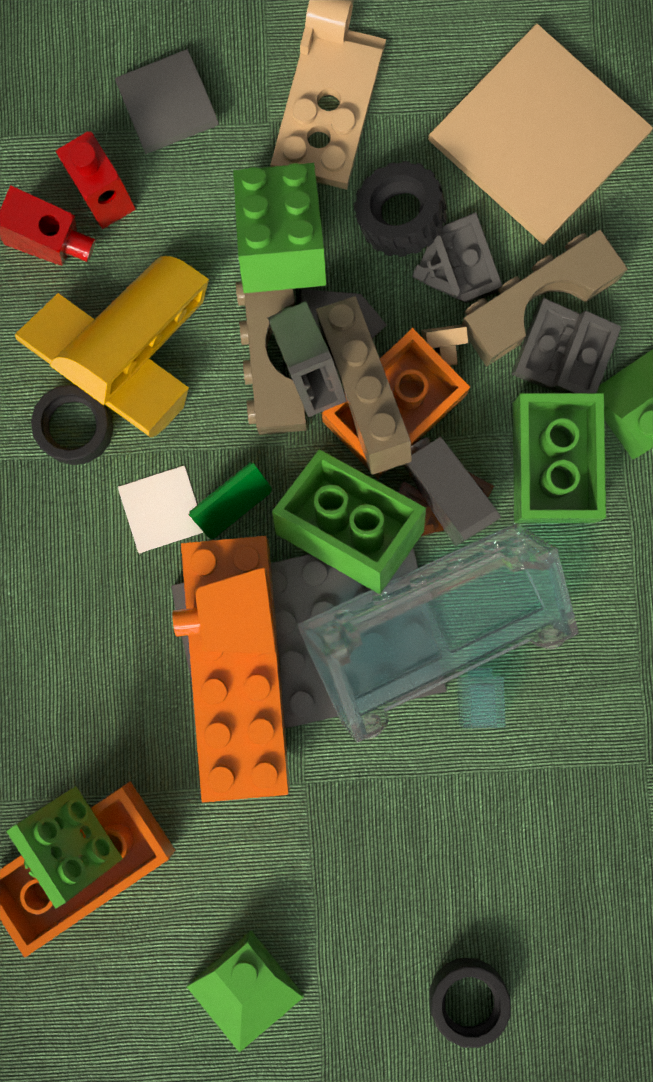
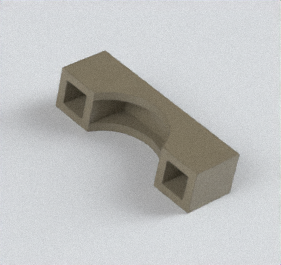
[462,230,628,367]
[236,281,307,435]
[316,296,412,475]

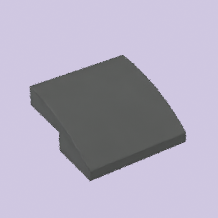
[114,49,219,154]
[511,298,621,393]

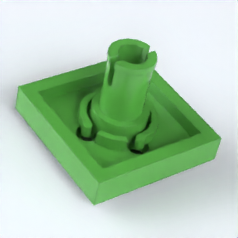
[6,786,123,909]

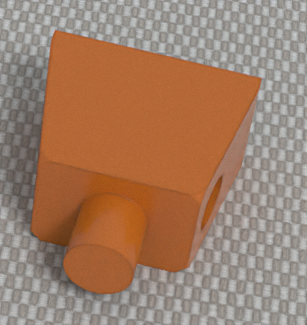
[172,568,277,654]

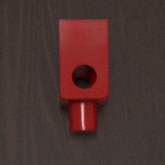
[56,131,136,230]
[0,185,96,266]

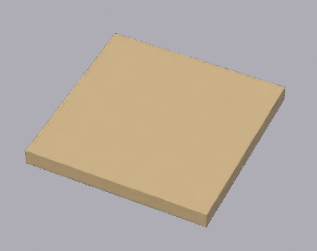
[428,24,653,245]

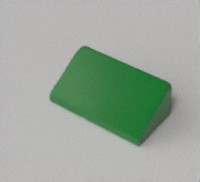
[188,463,272,539]

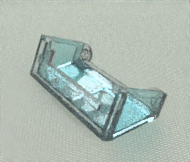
[298,523,579,743]

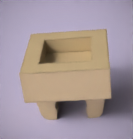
[421,324,468,366]

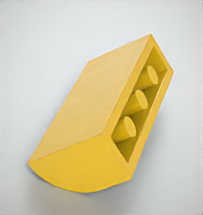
[50,256,209,405]
[15,293,189,437]

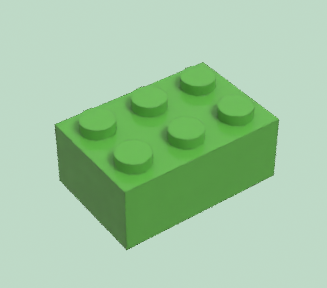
[233,163,326,293]
[513,393,606,523]
[272,449,426,594]

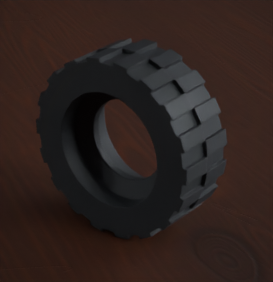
[354,161,447,257]

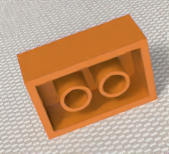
[322,328,470,479]

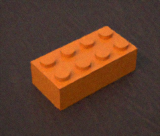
[0,781,175,958]

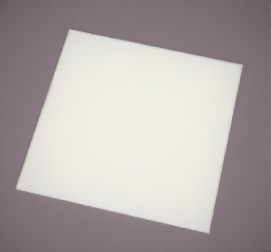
[118,466,203,553]

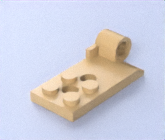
[270,0,386,190]

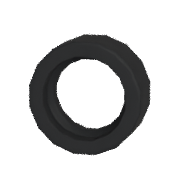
[31,384,113,465]
[429,958,511,1048]

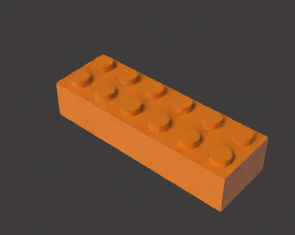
[181,536,290,803]

